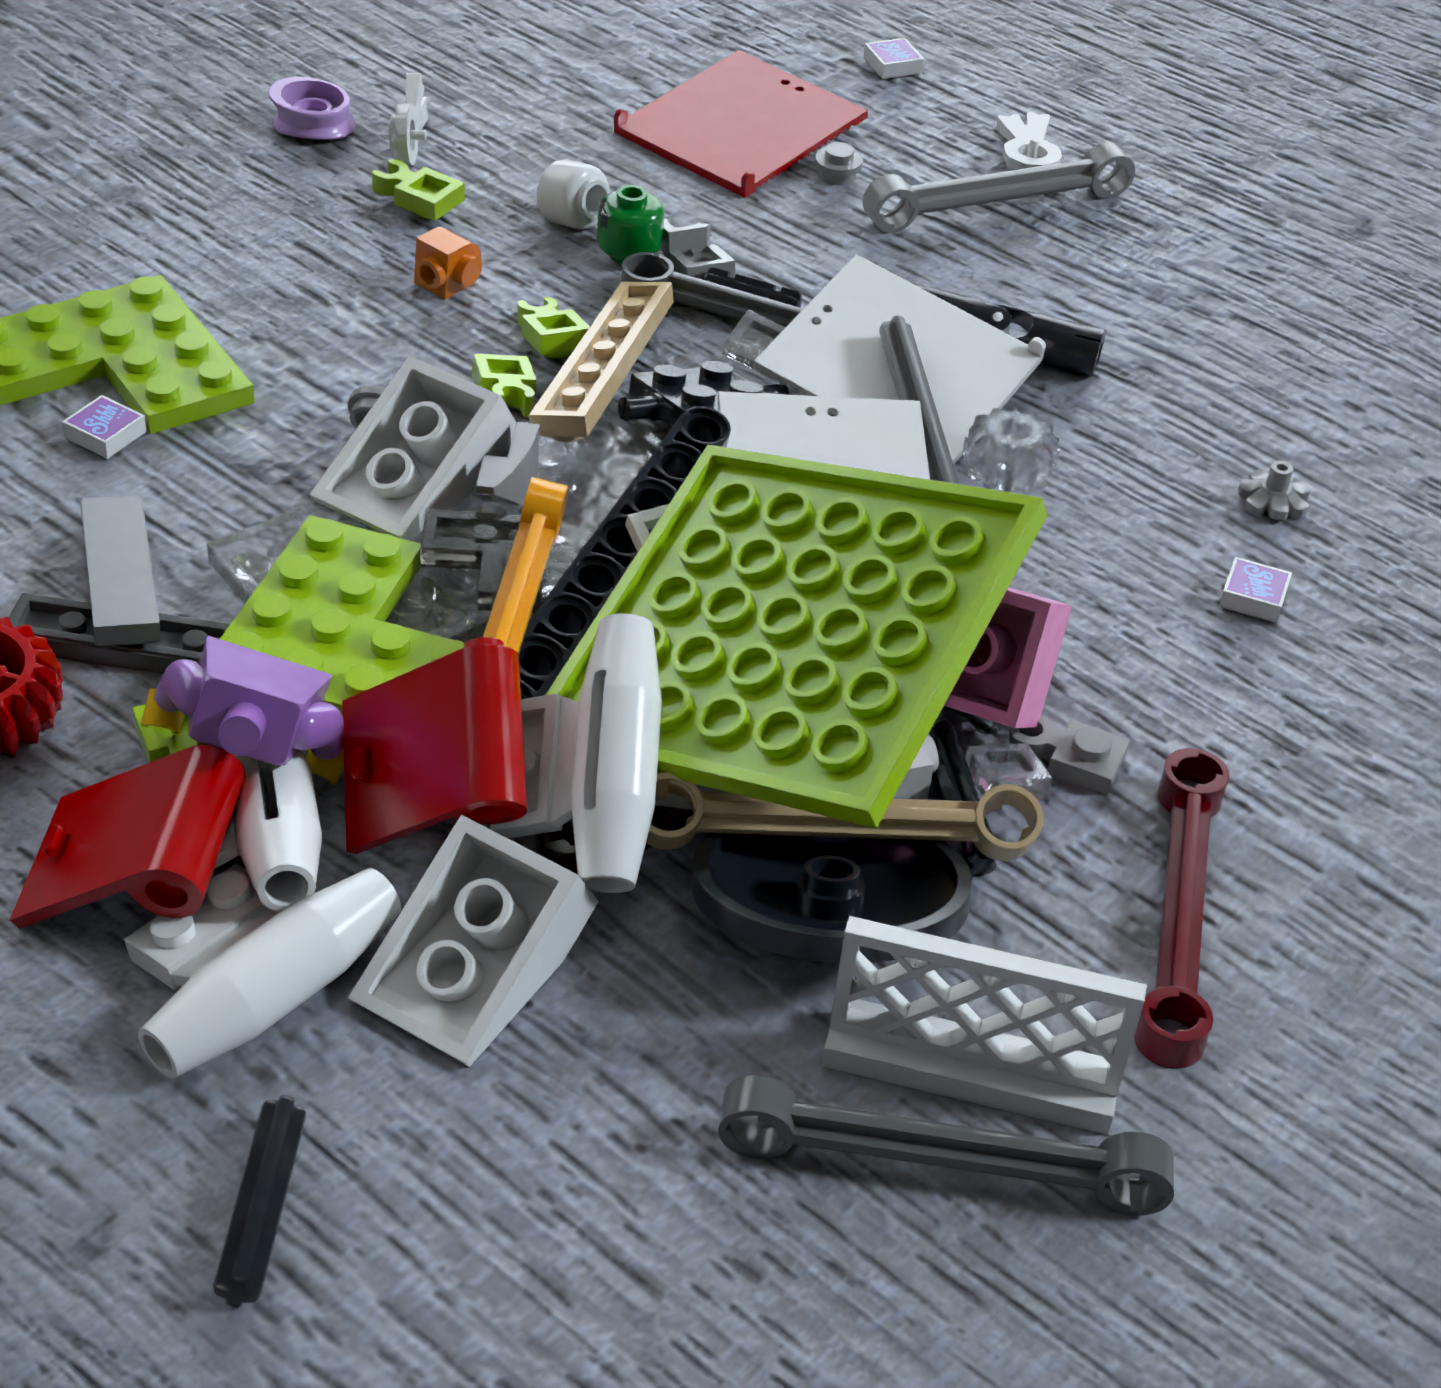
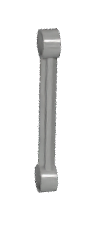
[862,142,1136,233]

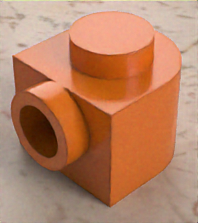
[414,227,482,300]

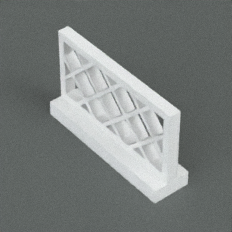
[821,916,1147,1135]

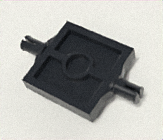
[618,361,790,425]

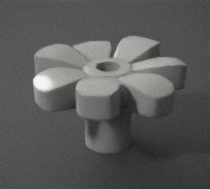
[1238,461,1310,520]

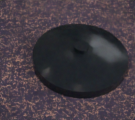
[692,833,972,963]

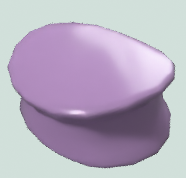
[269,77,356,140]

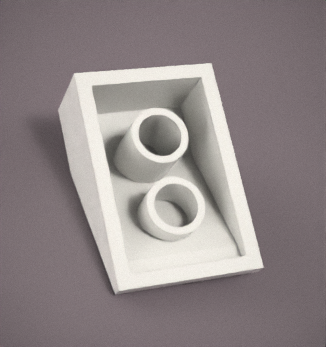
[309,356,516,541]
[348,815,599,1067]

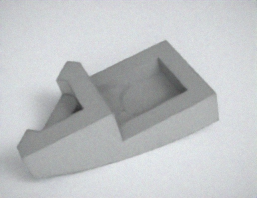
[661,219,735,280]
[476,422,540,506]

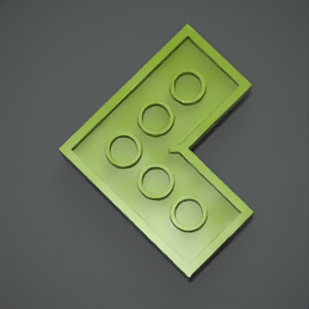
[0,275,255,434]
[220,515,464,716]

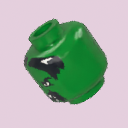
[597,185,665,264]

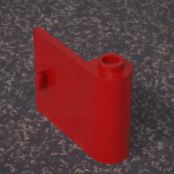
[342,637,528,854]
[10,745,245,929]

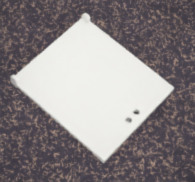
[753,254,1046,464]
[717,392,930,480]

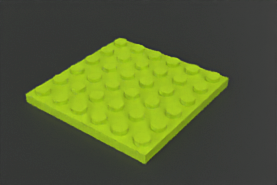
[546,445,1048,829]

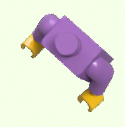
[141,636,344,785]

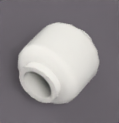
[536,159,610,230]

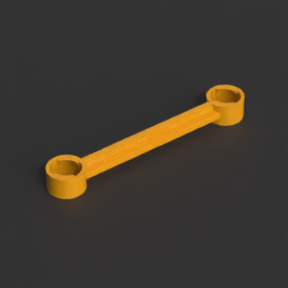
[483,477,569,654]

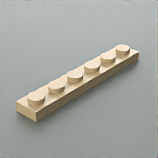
[529,282,674,442]

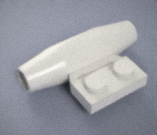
[490,613,662,893]
[212,750,322,912]
[124,863,401,1079]

